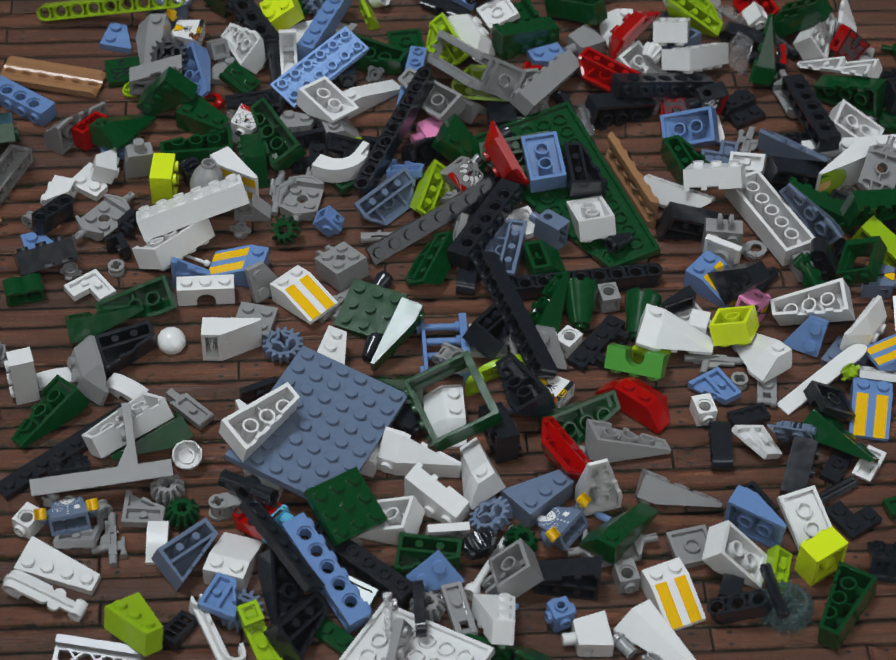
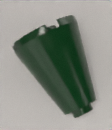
[564,277,599,332]
[625,288,662,342]

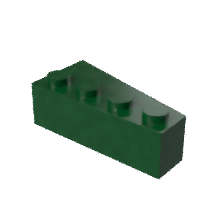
[492,16,560,61]
[353,33,408,76]
[813,75,886,118]
[160,125,233,169]
[784,176,854,235]
[818,561,878,651]

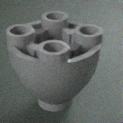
[190,158,225,189]

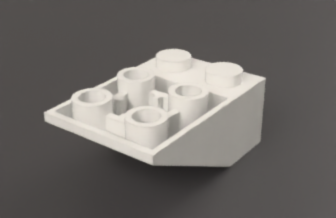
[201,317,262,361]

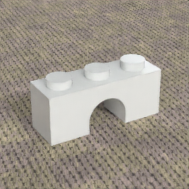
[176,274,235,306]

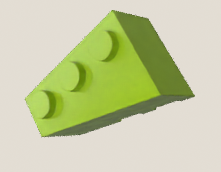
[851,215,896,273]
[104,592,163,657]

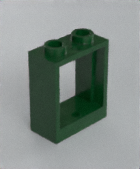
[835,236,887,285]

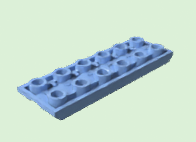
[270,26,369,108]

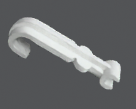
[1,570,88,622]
[189,593,246,660]

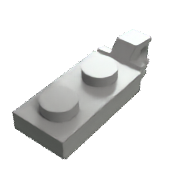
[166,388,214,430]

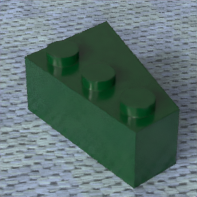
[774,0,833,38]
[136,66,198,116]
[175,93,230,135]
[431,113,487,172]
[237,133,269,189]
[660,135,709,186]
[394,532,462,577]

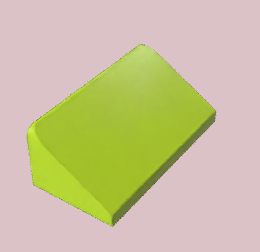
[359,0,380,30]
[763,544,793,589]

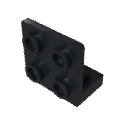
[867,540,896,583]

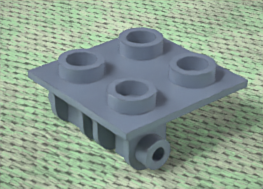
[767,420,817,442]

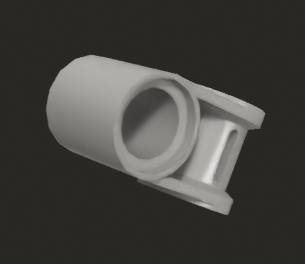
[432,342,469,374]
[208,491,242,521]

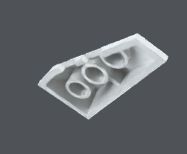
[635,304,714,355]

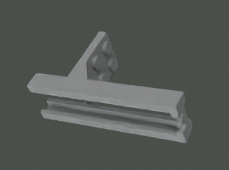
[426,30,527,102]
[29,402,173,496]

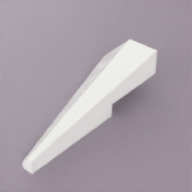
[796,56,883,78]
[613,599,696,660]

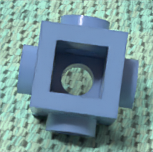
[312,205,345,238]
[544,596,576,633]

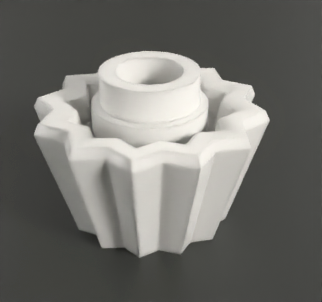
[642,42,662,65]

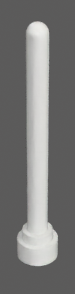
[464,524,513,601]

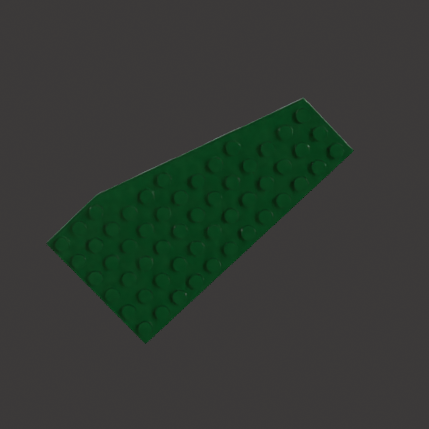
[473,101,661,267]

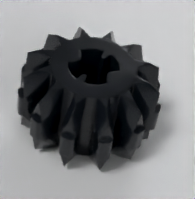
[255,90,286,115]
[179,157,201,187]
[462,527,498,560]

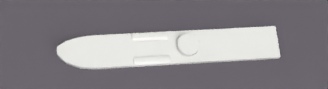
[776,343,867,416]

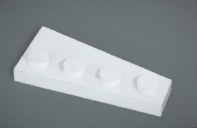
[14,536,101,596]

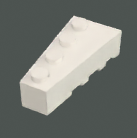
[219,382,300,462]

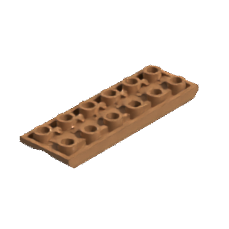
[0,56,107,99]
[605,132,660,229]

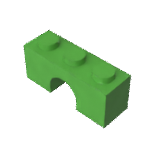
[604,343,669,381]

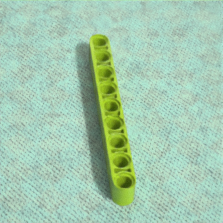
[37,0,186,21]

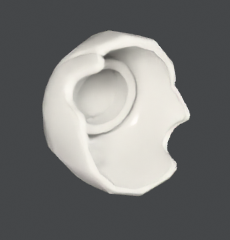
[157,327,186,355]
[172,440,203,471]

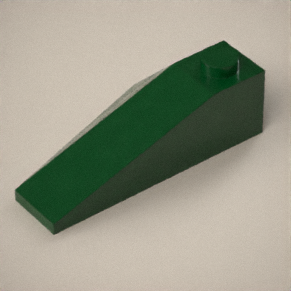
[89,114,156,151]
[529,271,570,332]
[94,274,177,319]
[64,304,144,345]
[802,409,880,463]

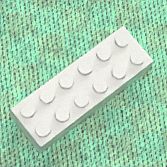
[725,170,815,266]
[136,173,250,242]

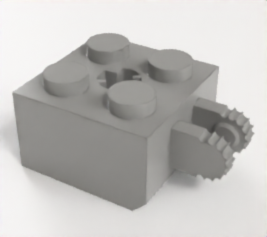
[701,213,743,255]
[314,242,369,292]
[482,538,544,598]

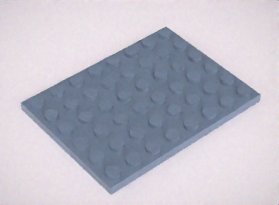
[224,346,408,498]

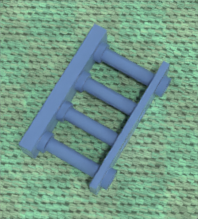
[416,313,471,384]

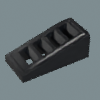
[661,285,696,314]
[163,610,199,652]

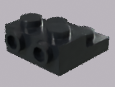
[721,88,766,130]
[803,380,856,421]

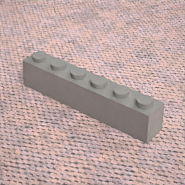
[510,49,580,117]

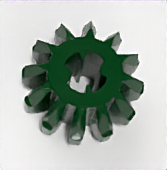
[270,214,302,246]
[165,496,200,531]
[502,523,539,552]

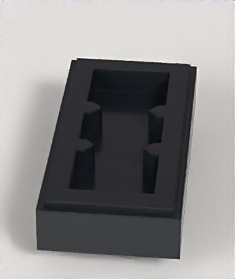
[239,376,278,405]
[726,402,771,428]
[819,449,854,485]

